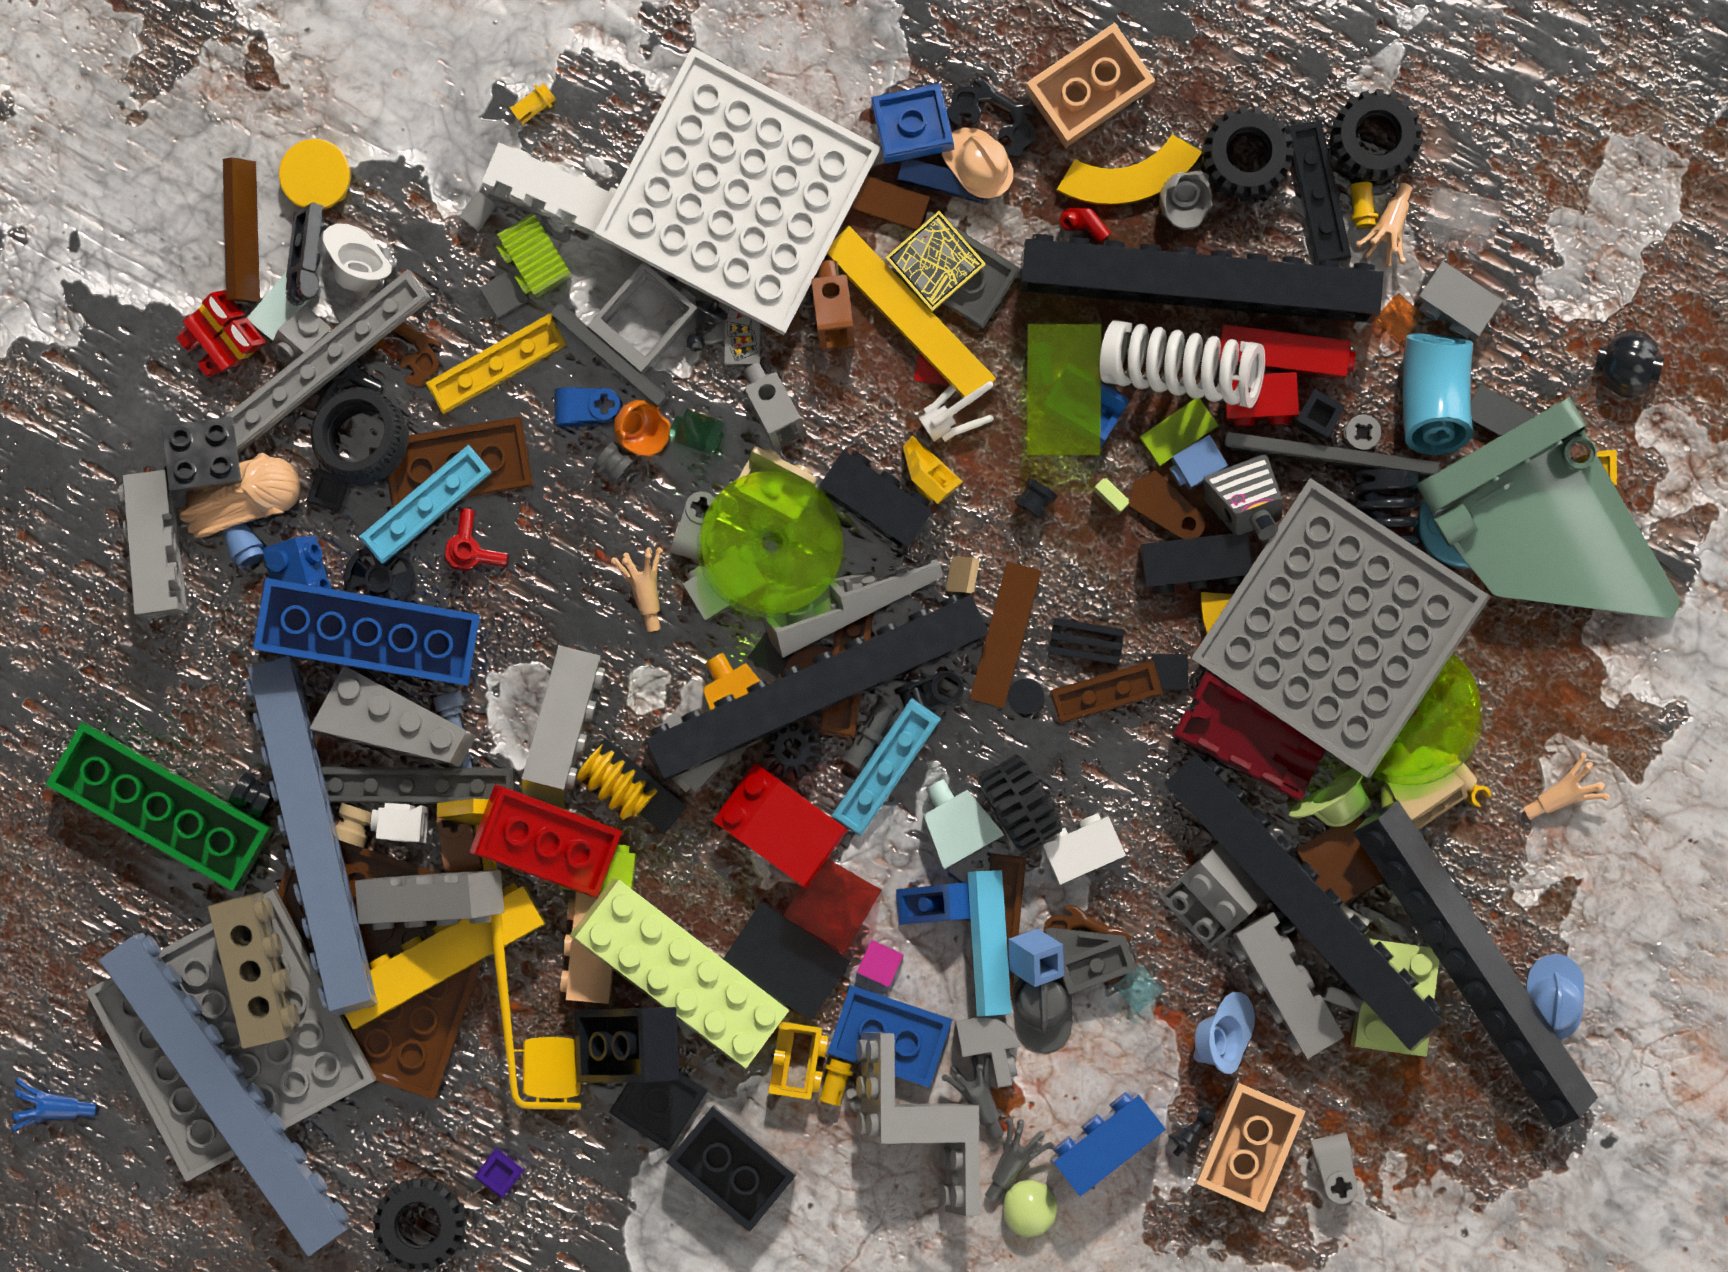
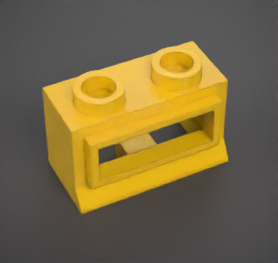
[768,1021,828,1100]

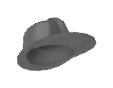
[1014,977,1073,1053]

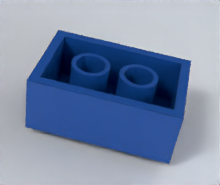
[1050,1092,1166,1197]

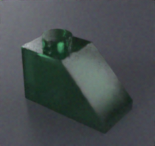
[669,409,727,462]

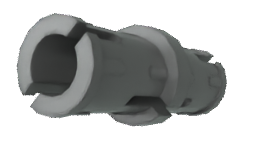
[843,697,898,771]

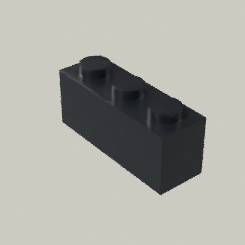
[1139,532,1252,595]

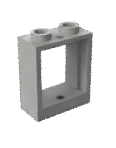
[587,262,697,375]

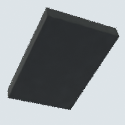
[723,902,851,1021]

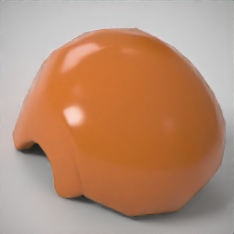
[614,400,671,457]

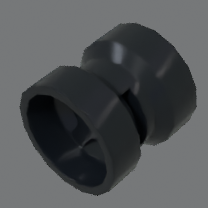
[228,772,274,821]

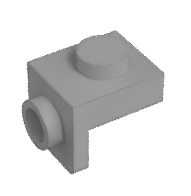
[271,305,332,364]

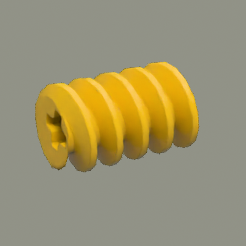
[576,744,658,820]

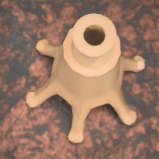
[1356,183,1413,267]
[611,547,664,632]
[1524,753,1610,820]

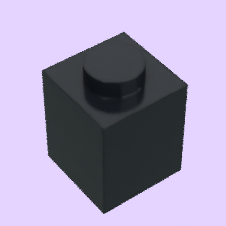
[1293,389,1345,442]

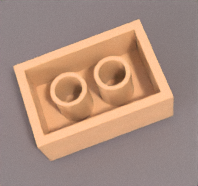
[1025,22,1155,148]
[1194,1082,1305,1212]

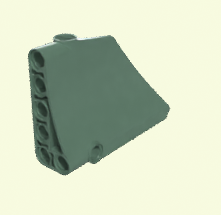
[1416,397,1680,618]

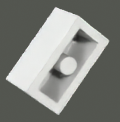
[1042,813,1126,885]

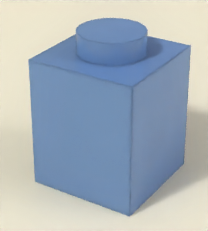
[1169,435,1228,490]
[1008,928,1064,987]

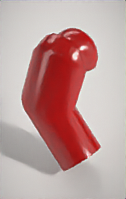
[1059,208,1112,245]

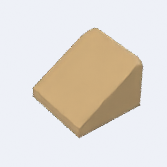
[946,557,980,596]

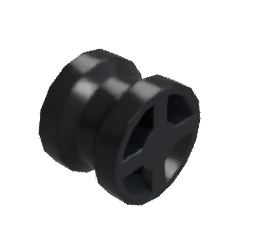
[1013,478,1058,521]

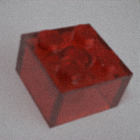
[784,859,882,952]

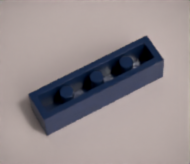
[897,159,985,204]

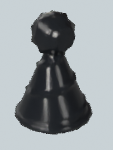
[686,299,728,352]
[1168,1107,1216,1159]

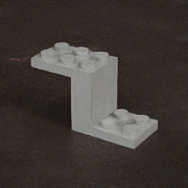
[856,1032,980,1216]

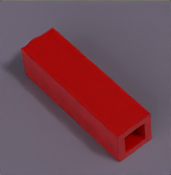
[1219,324,1356,381]

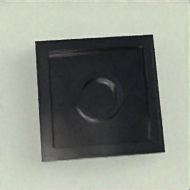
[608,1072,708,1151]

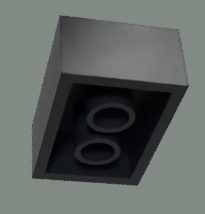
[819,450,933,552]
[574,1007,679,1083]
[666,1105,797,1232]

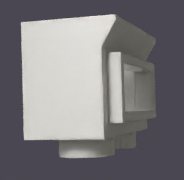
[371,803,429,843]

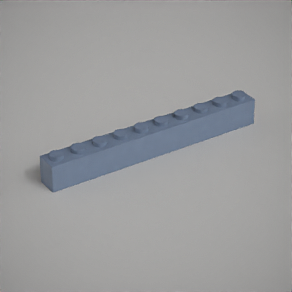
[245,656,378,1016]
[99,932,350,1257]

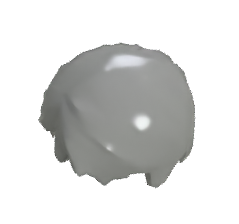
[1159,171,1213,230]

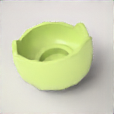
[1003,1179,1057,1238]

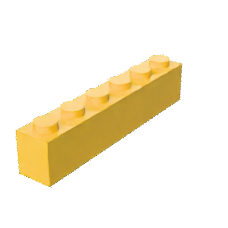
[345,883,546,1029]

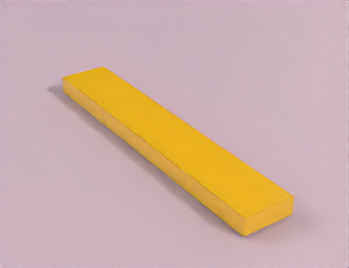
[826,226,996,405]

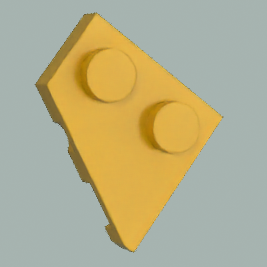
[903,436,963,504]

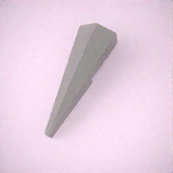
[753,559,943,658]

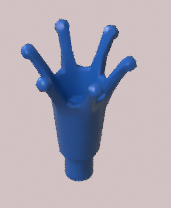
[11,1078,96,1132]

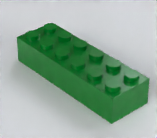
[45,722,274,891]

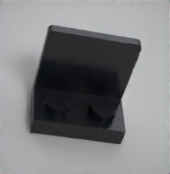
[161,416,242,508]

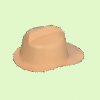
[942,127,1013,199]

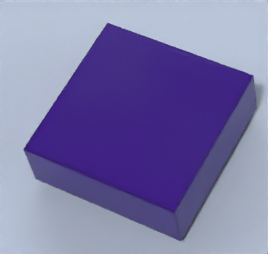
[474,1148,525,1199]

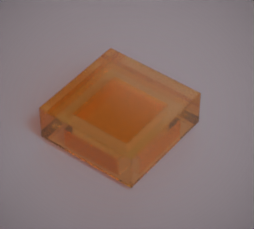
[1375,293,1425,344]

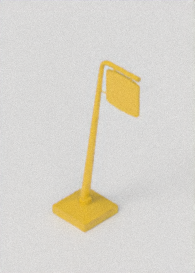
[437,798,581,1110]

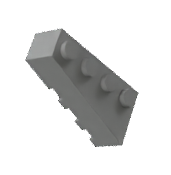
[1229,912,1344,1059]

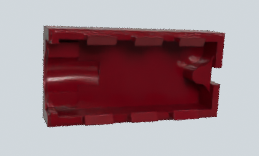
[1172,672,1326,803]

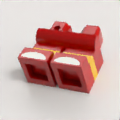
[177,290,267,377]

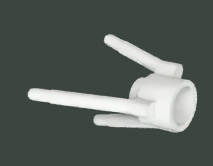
[919,381,994,442]

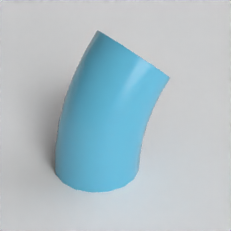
[1402,334,1473,455]

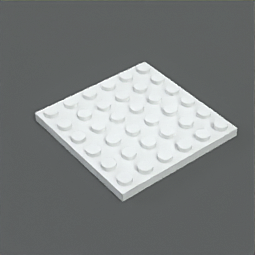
[594,47,881,335]

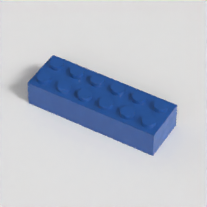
[252,578,480,686]

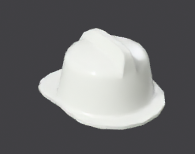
[322,224,392,299]

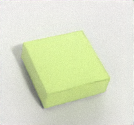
[1093,478,1129,515]

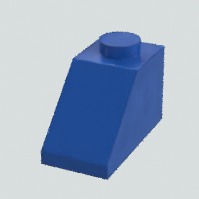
[896,882,970,925]

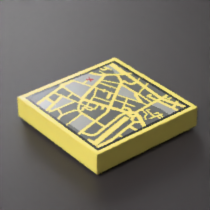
[885,211,986,312]

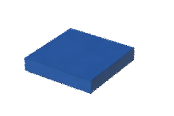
[871,83,955,164]

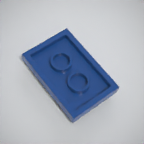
[828,985,953,1088]

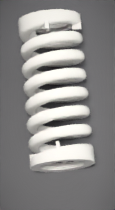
[1100,320,1265,408]

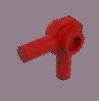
[444,508,507,571]

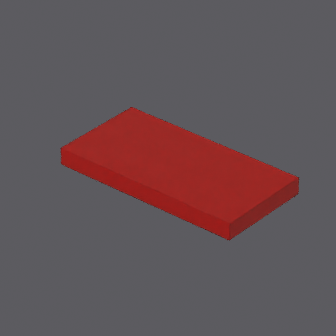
[469,784,622,899]

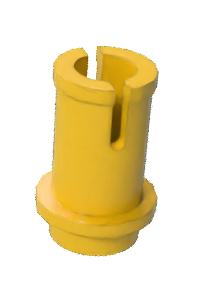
[509,83,556,125]
[1350,182,1379,229]
[818,1058,853,1106]

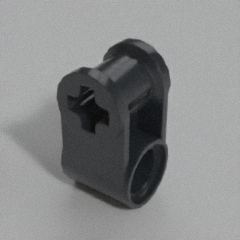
[894,671,965,713]

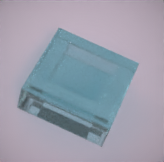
[1113,963,1164,1014]

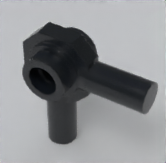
[314,360,383,410]

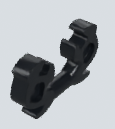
[947,77,1037,159]

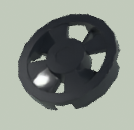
[343,547,416,602]

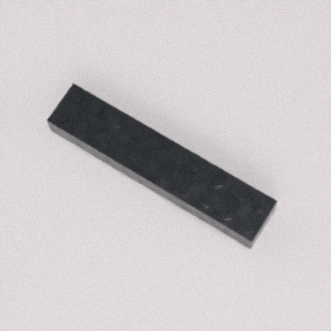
[1019,234,1384,323]

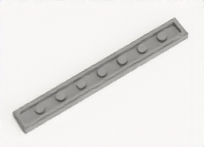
[225,269,431,454]

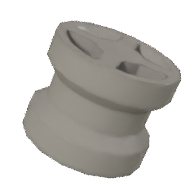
[1343,414,1381,452]

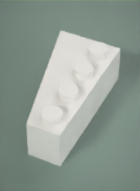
[482,142,617,241]

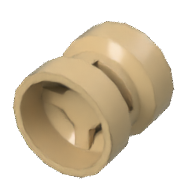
[335,803,372,848]

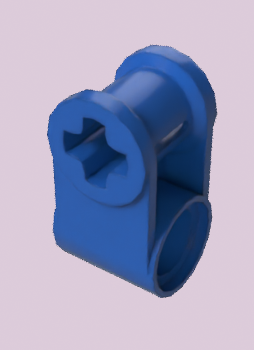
[554,387,623,427]

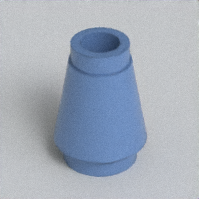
[222,523,264,569]

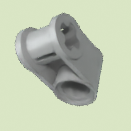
[670,491,718,562]
[1311,1132,1358,1204]

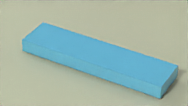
[359,445,492,565]
[832,699,941,836]
[967,870,1012,1017]

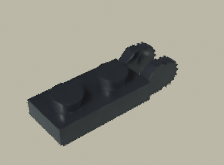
[285,202,324,306]

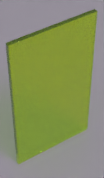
[1027,324,1101,455]

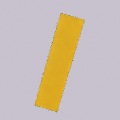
[426,313,568,415]

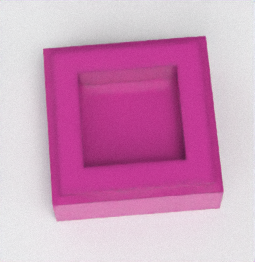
[857,940,904,987]

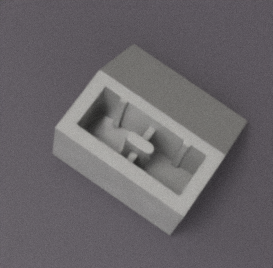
[1160,843,1268,949]

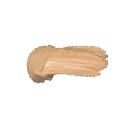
[178,453,301,538]

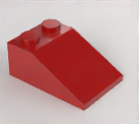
[713,763,848,888]

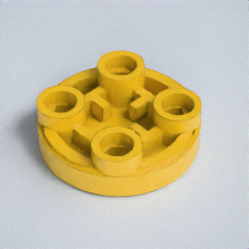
[279,139,351,210]

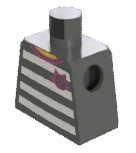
[1204,454,1282,540]

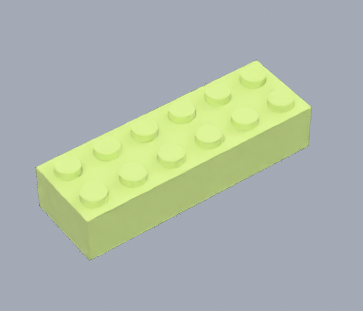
[569,878,789,1068]

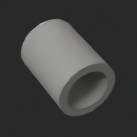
[459,191,497,232]

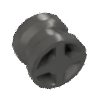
[592,441,636,486]

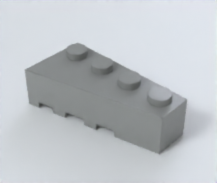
[119,470,189,619]
[522,645,606,808]
[310,666,476,768]
[355,869,504,930]

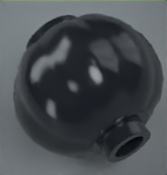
[1595,330,1664,397]

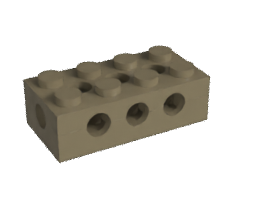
[208,892,300,1049]

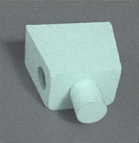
[923,779,1004,869]

